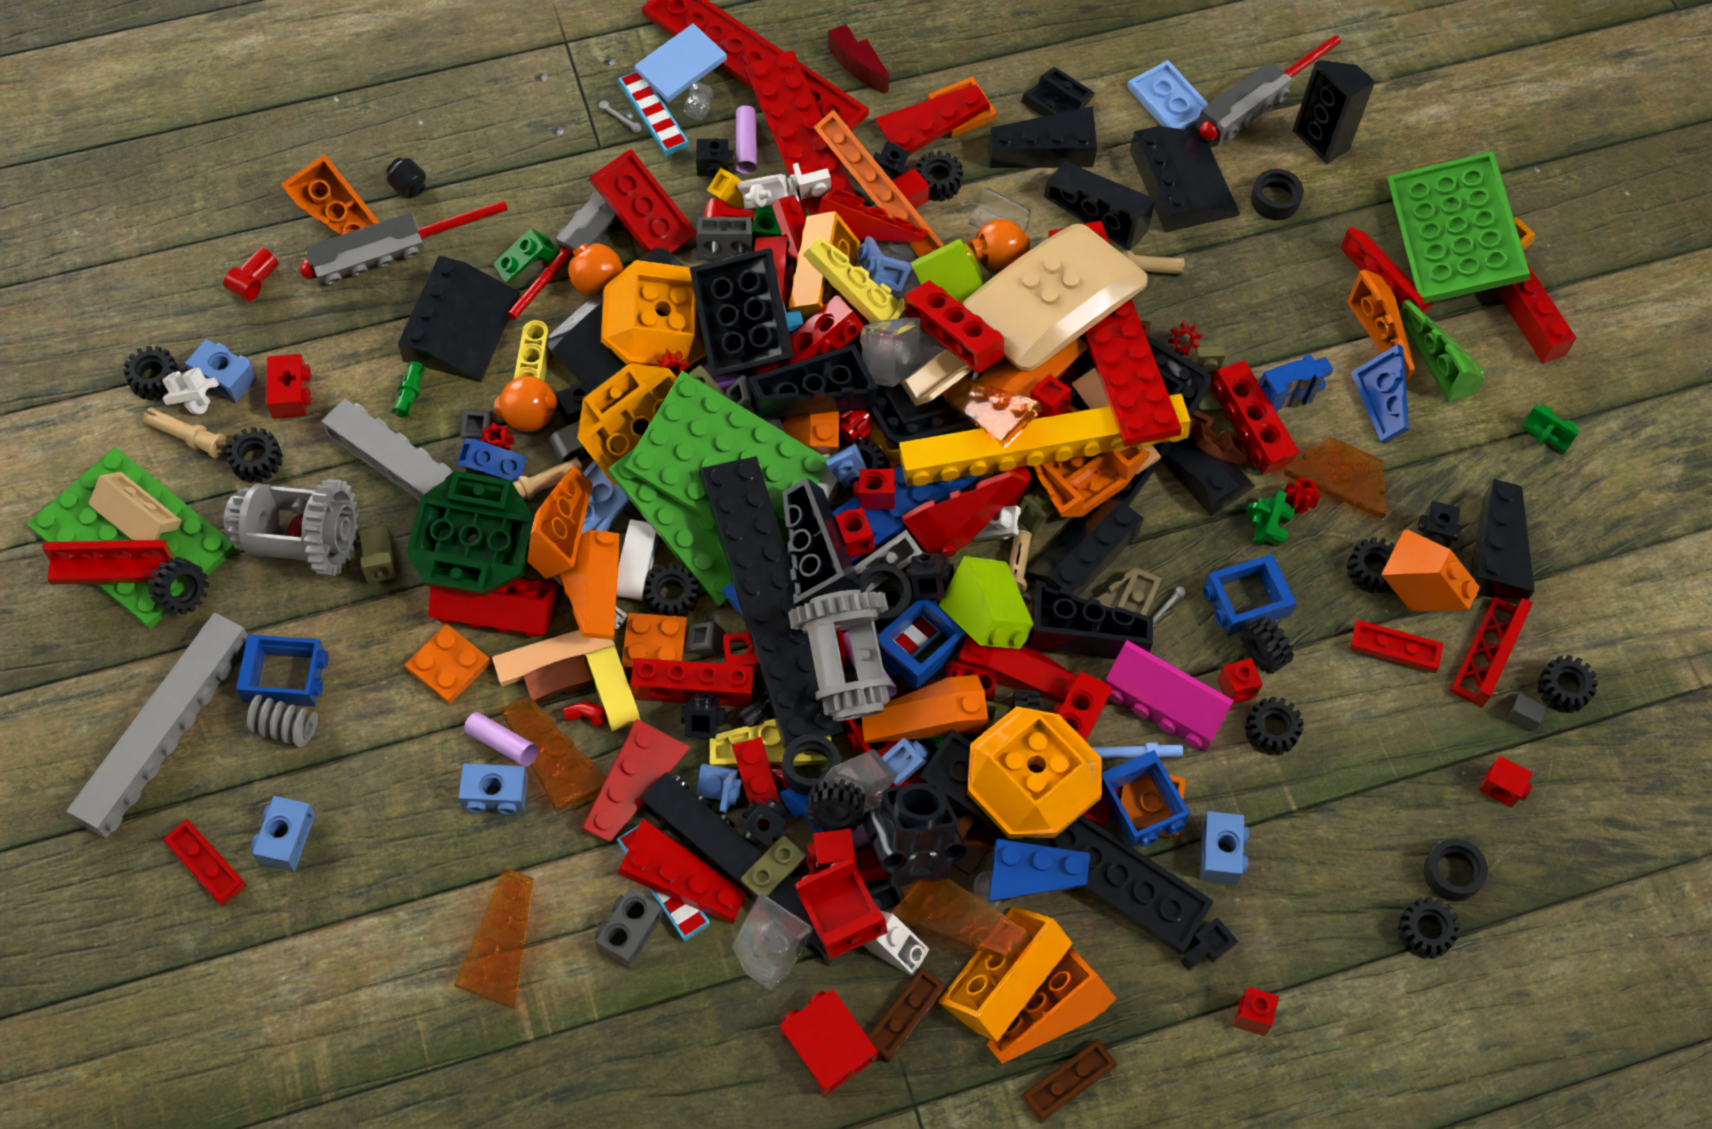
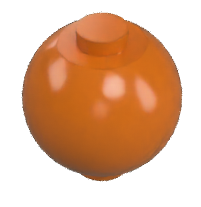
[968,219,1030,273]
[568,242,623,298]
[494,376,557,432]

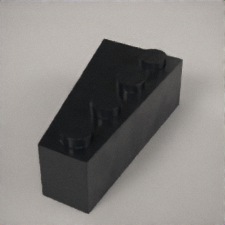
[988,106,1097,168]
[748,344,878,419]
[782,477,860,607]
[1470,479,1535,605]
[1029,580,1153,658]

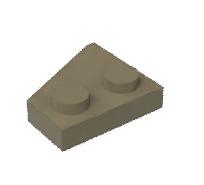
[1093,567,1162,616]

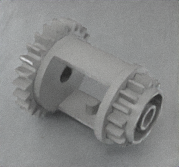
[224,479,358,576]
[788,590,892,721]

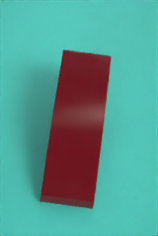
[828,24,889,94]

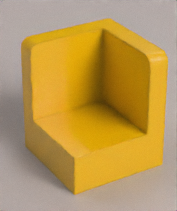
[707,168,745,208]

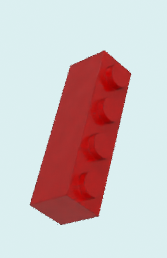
[1494,263,1576,364]

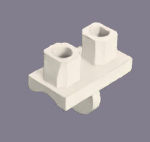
[737,174,790,209]
[162,368,219,415]
[973,506,1021,541]

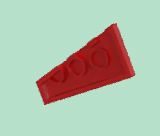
[875,84,990,155]
[772,195,806,263]
[581,719,690,843]
[617,819,746,925]

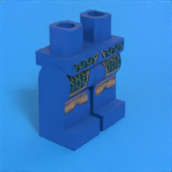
[1259,354,1333,413]

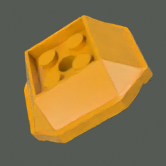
[600,260,707,372]
[577,363,677,485]
[967,706,1102,839]

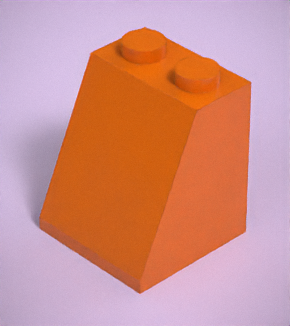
[1381,530,1480,612]

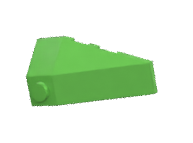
[1399,299,1485,402]

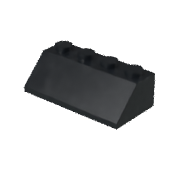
[1292,60,1375,164]
[1024,499,1144,597]

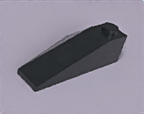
[1162,436,1255,516]

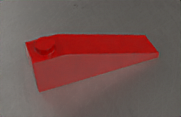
[901,471,1028,558]
[958,634,1078,703]

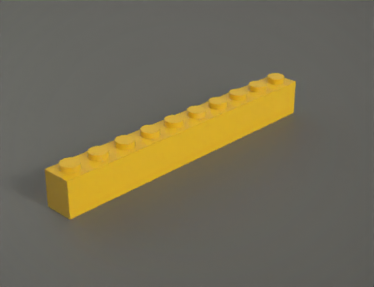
[899,394,1191,487]

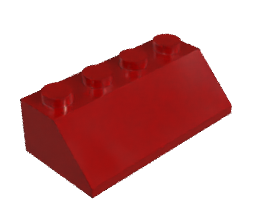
[428,577,561,637]

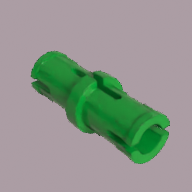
[392,361,426,418]

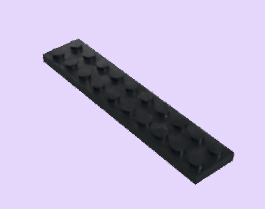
[699,456,843,749]
[918,729,1214,955]

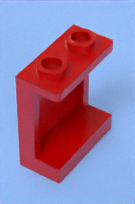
[795,857,888,960]
[780,989,878,1097]

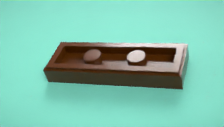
[867,967,947,1064]
[1021,1039,1118,1124]

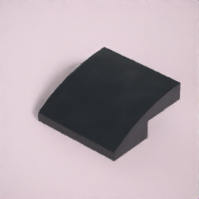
[1021,67,1095,116]

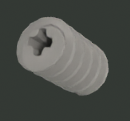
[247,694,318,748]

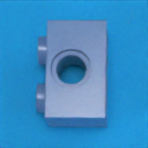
[185,339,257,403]
[459,763,528,815]
[251,796,316,872]
[1200,811,1249,884]

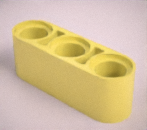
[514,320,550,381]
[585,645,641,731]

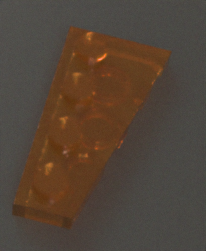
[942,377,1042,449]
[502,696,607,812]
[454,867,534,1009]
[891,879,1029,961]

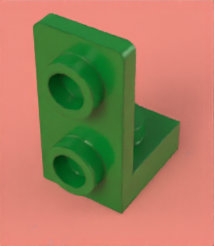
[494,228,559,283]

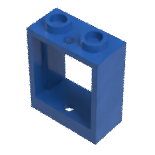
[1203,554,1297,636]
[877,599,967,690]
[236,634,328,707]
[1102,750,1190,848]

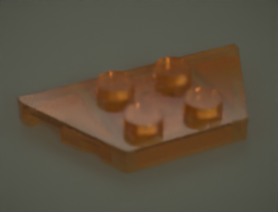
[1283,437,1388,520]

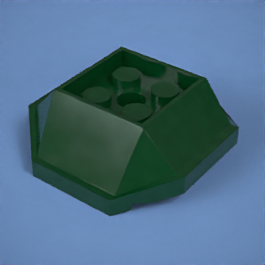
[406,471,535,596]

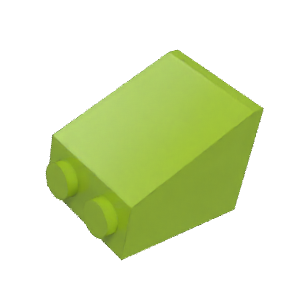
[911,238,986,303]
[938,556,1034,649]

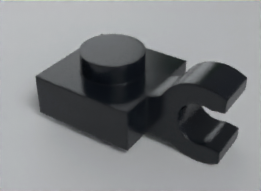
[1181,917,1239,971]

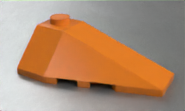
[1347,269,1415,384]
[527,466,593,579]
[557,530,619,640]
[861,675,988,743]

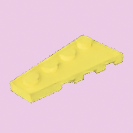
[802,236,905,335]
[709,719,831,768]

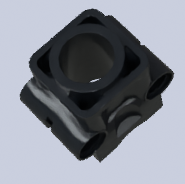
[862,782,967,888]

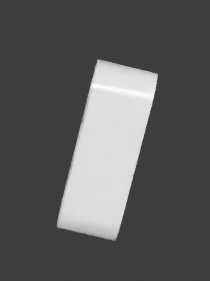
[616,520,659,601]

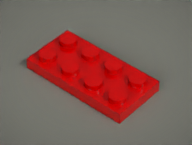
[588,149,697,254]

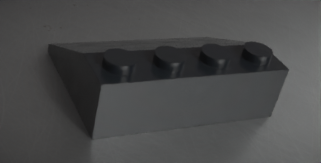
[1130,126,1240,233]
[689,247,794,383]
[398,255,520,382]

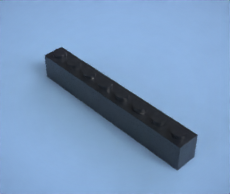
[641,772,835,966]

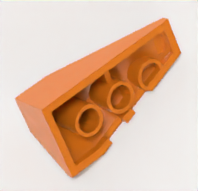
[281,154,380,235]
[970,337,1088,424]
[781,411,839,456]
[986,947,1117,1064]

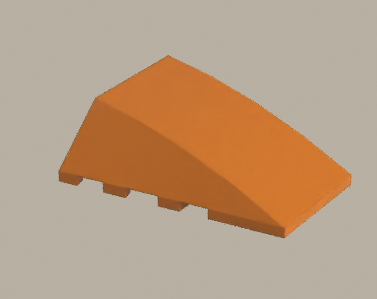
[1012,405,1150,517]

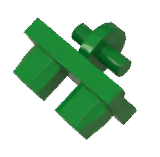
[1520,404,1580,454]
[1246,490,1295,546]

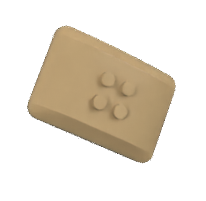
[963,224,1148,371]

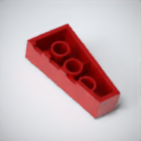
[754,236,796,312]

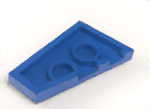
[1351,344,1409,444]
[988,839,1090,903]

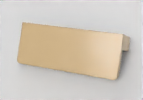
[901,349,973,406]
[89,472,182,540]

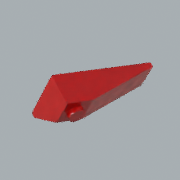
[817,187,928,243]

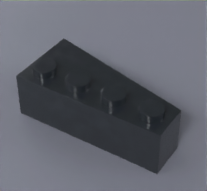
[1044,161,1156,250]

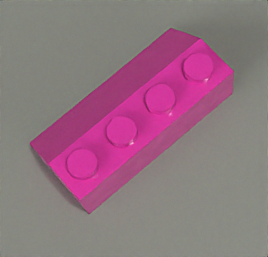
[1105,640,1234,752]

